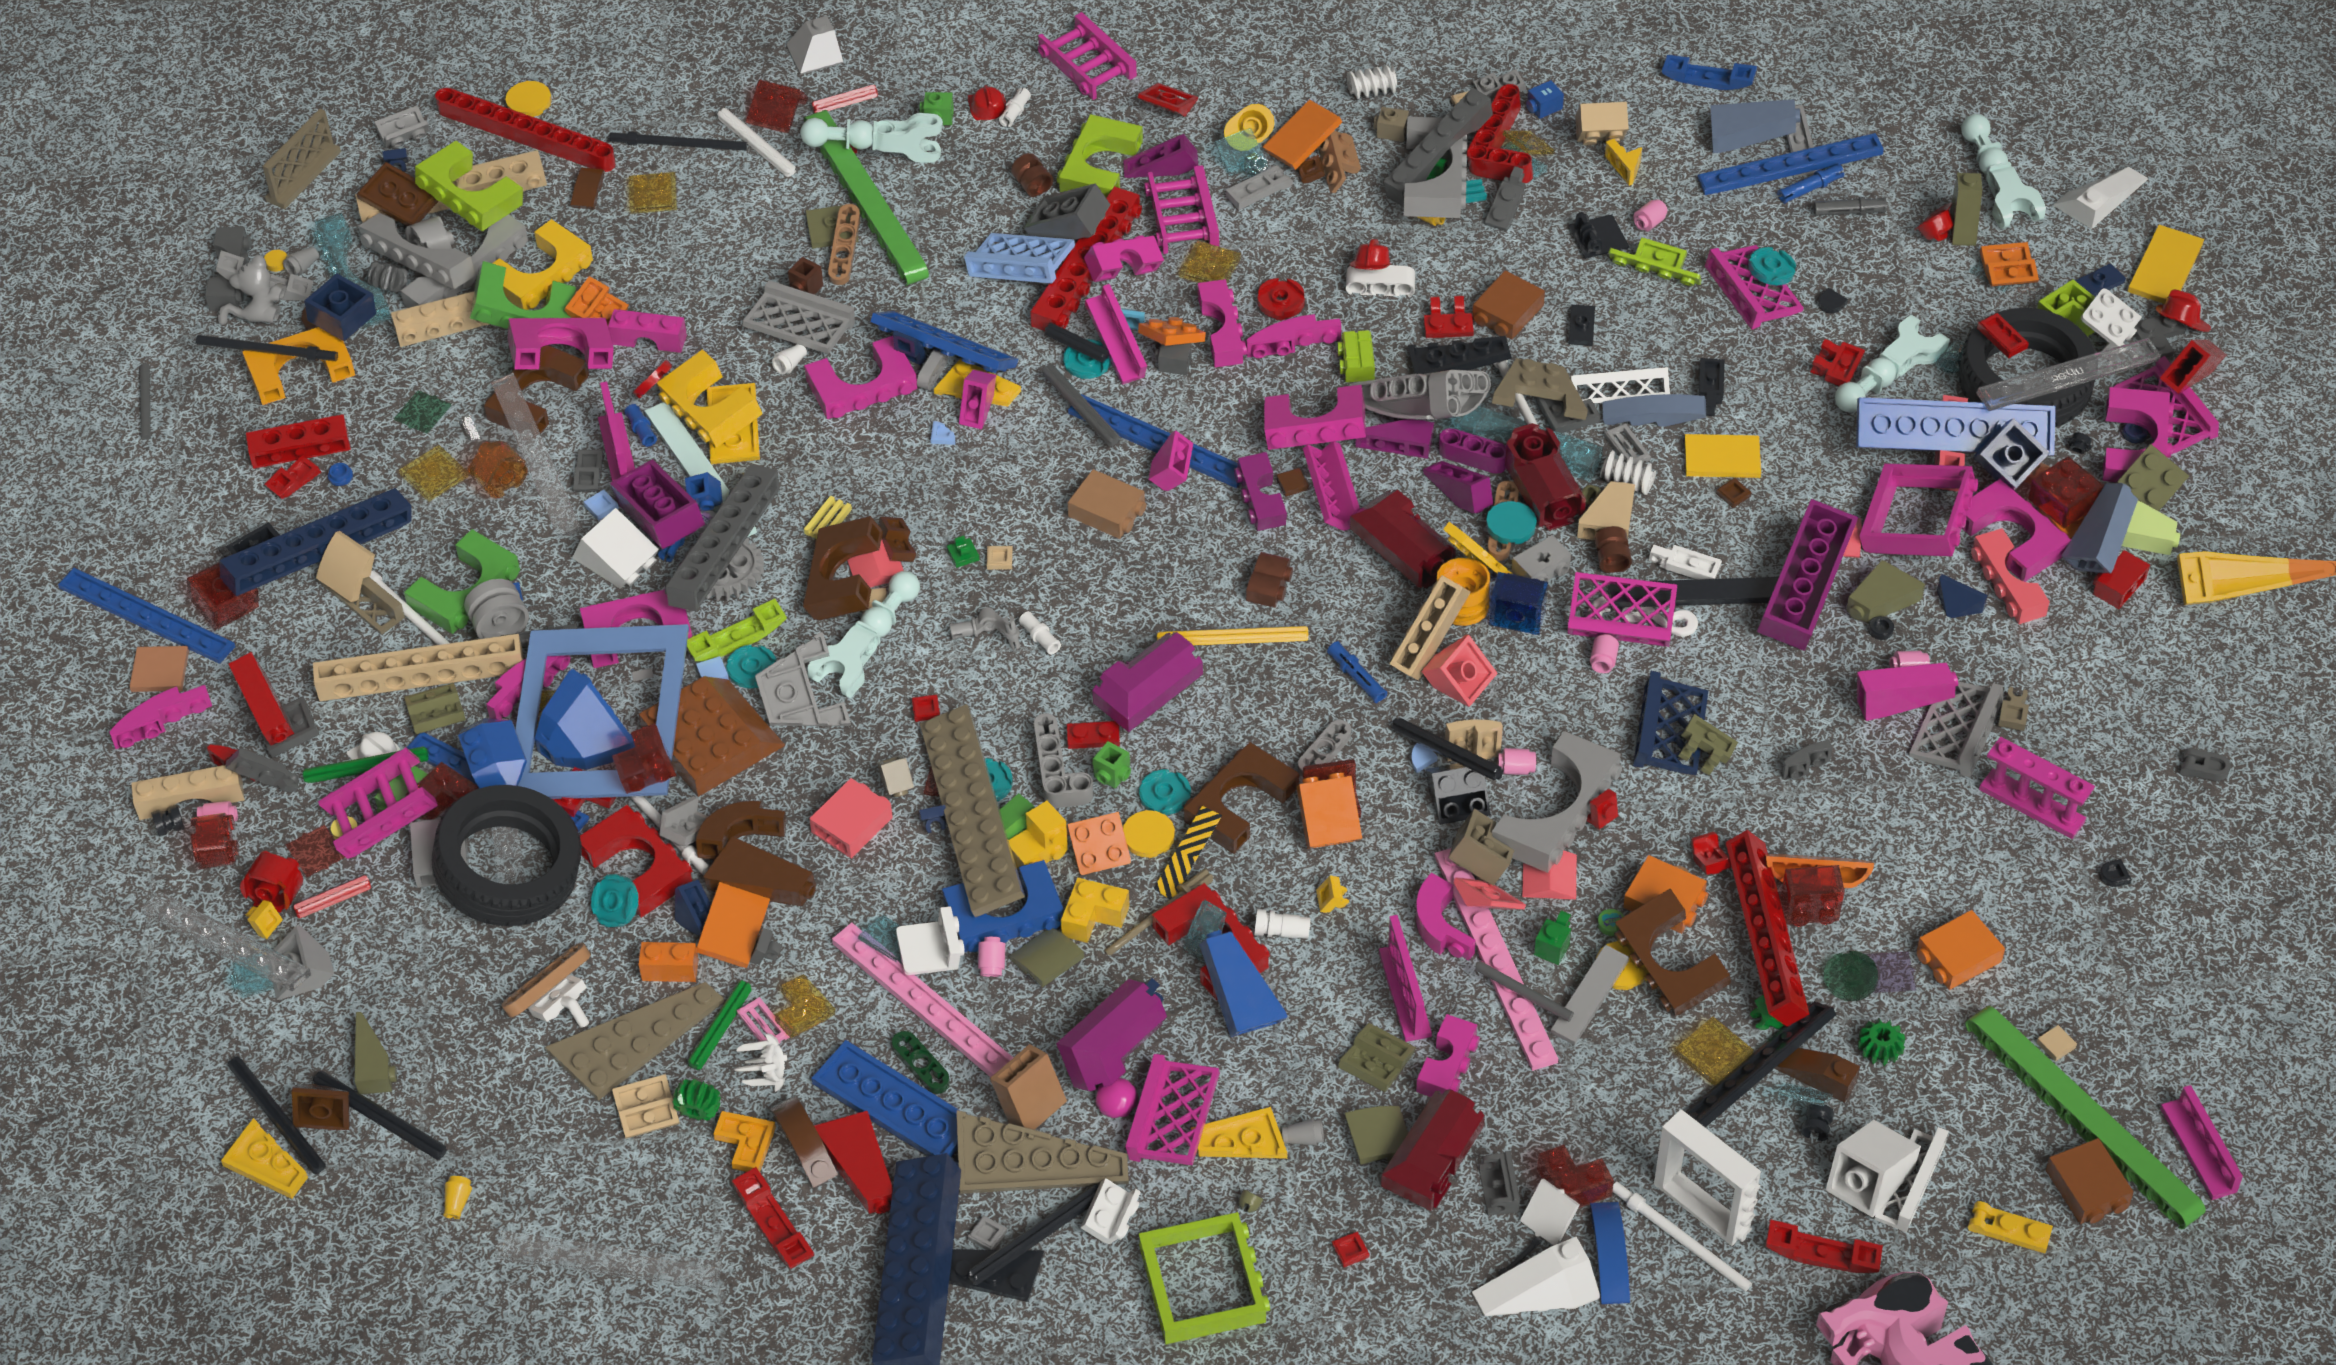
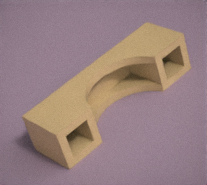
[131,765,244,820]

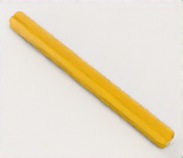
[1157,626,1309,645]

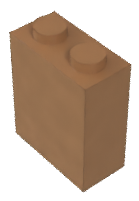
[1068,469,1147,539]
[990,1044,1067,1130]

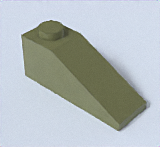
[355,1012,397,1095]

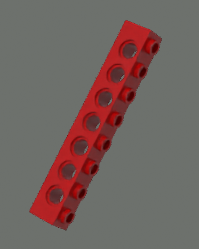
[1030,186,1142,331]
[1726,830,1809,1027]

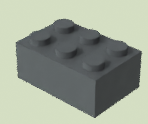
[1024,183,1111,247]

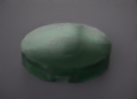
[1824,951,1878,1001]

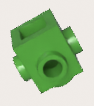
[920,92,954,125]
[1092,741,1131,789]

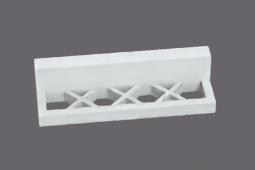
[1569,367,1670,403]
[1874,1127,1949,1232]

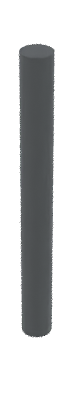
[140,363,151,440]
[1475,961,1574,1022]

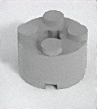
[405,216,454,249]

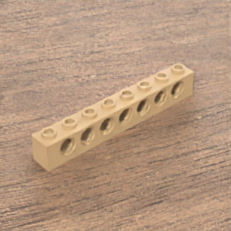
[355,150,547,223]
[313,634,524,702]

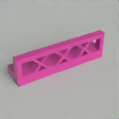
[1085,284,1147,385]
[1303,441,1360,531]
[2160,1085,2243,1200]

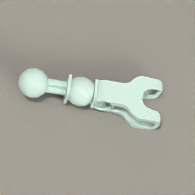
[800,113,943,163]
[1961,114,2046,229]
[1835,315,1950,413]
[808,571,920,698]

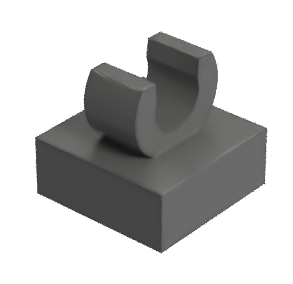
[749,928,782,965]

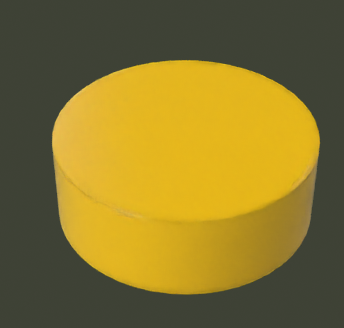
[264,250,287,272]

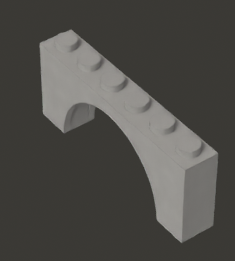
[1404,117,1467,218]
[1492,731,1622,873]

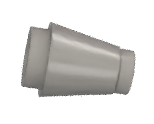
[283,247,319,275]
[1282,1118,1324,1146]

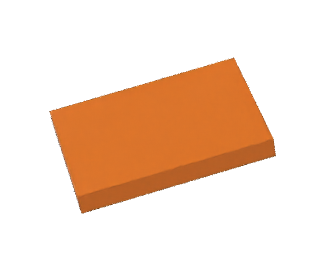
[1263,99,1342,170]
[697,882,770,968]

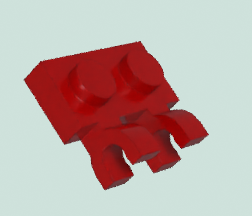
[1424,296,1474,338]
[1810,339,1865,386]

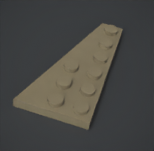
[545,982,724,1101]

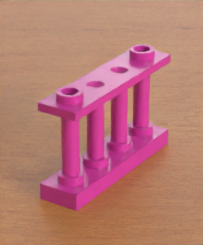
[1038,12,1137,100]
[1144,165,1219,254]
[1979,736,2095,839]
[318,747,438,859]

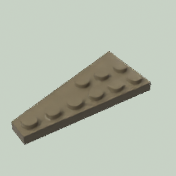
[956,1110,1129,1194]

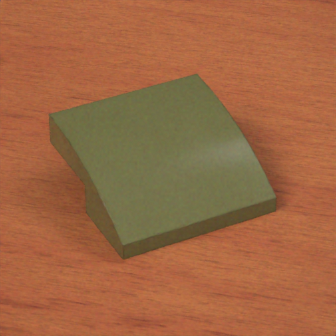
[404,683,466,734]
[1009,928,1084,988]
[1338,1023,1416,1092]
[1345,1106,1408,1165]

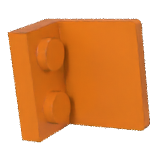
[1066,812,1131,875]

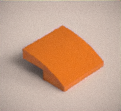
[1979,242,2039,287]
[564,276,629,326]

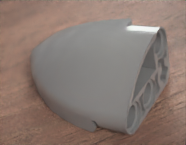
[1351,370,1491,419]

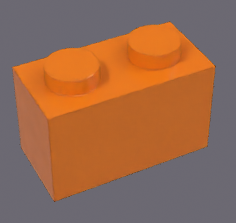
[638,942,699,982]

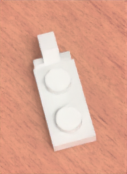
[1649,545,1722,579]

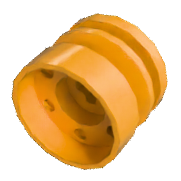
[1437,558,1490,626]

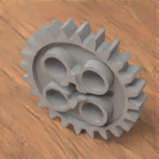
[682,538,764,601]

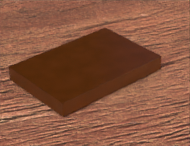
[357,162,439,226]

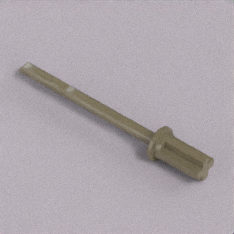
[1105,868,1214,956]

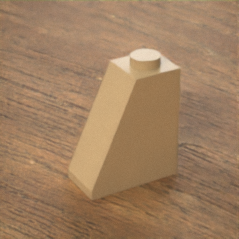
[1577,481,1635,540]

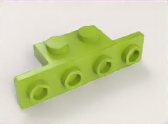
[1609,237,1702,286]

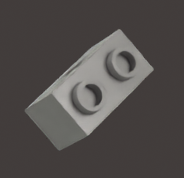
[1511,535,1571,591]

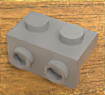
[374,105,429,148]
[660,796,708,846]

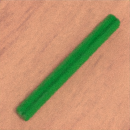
[303,746,429,783]

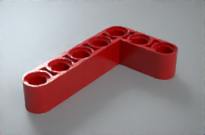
[1467,84,1533,183]

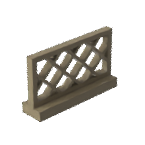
[262,109,341,210]

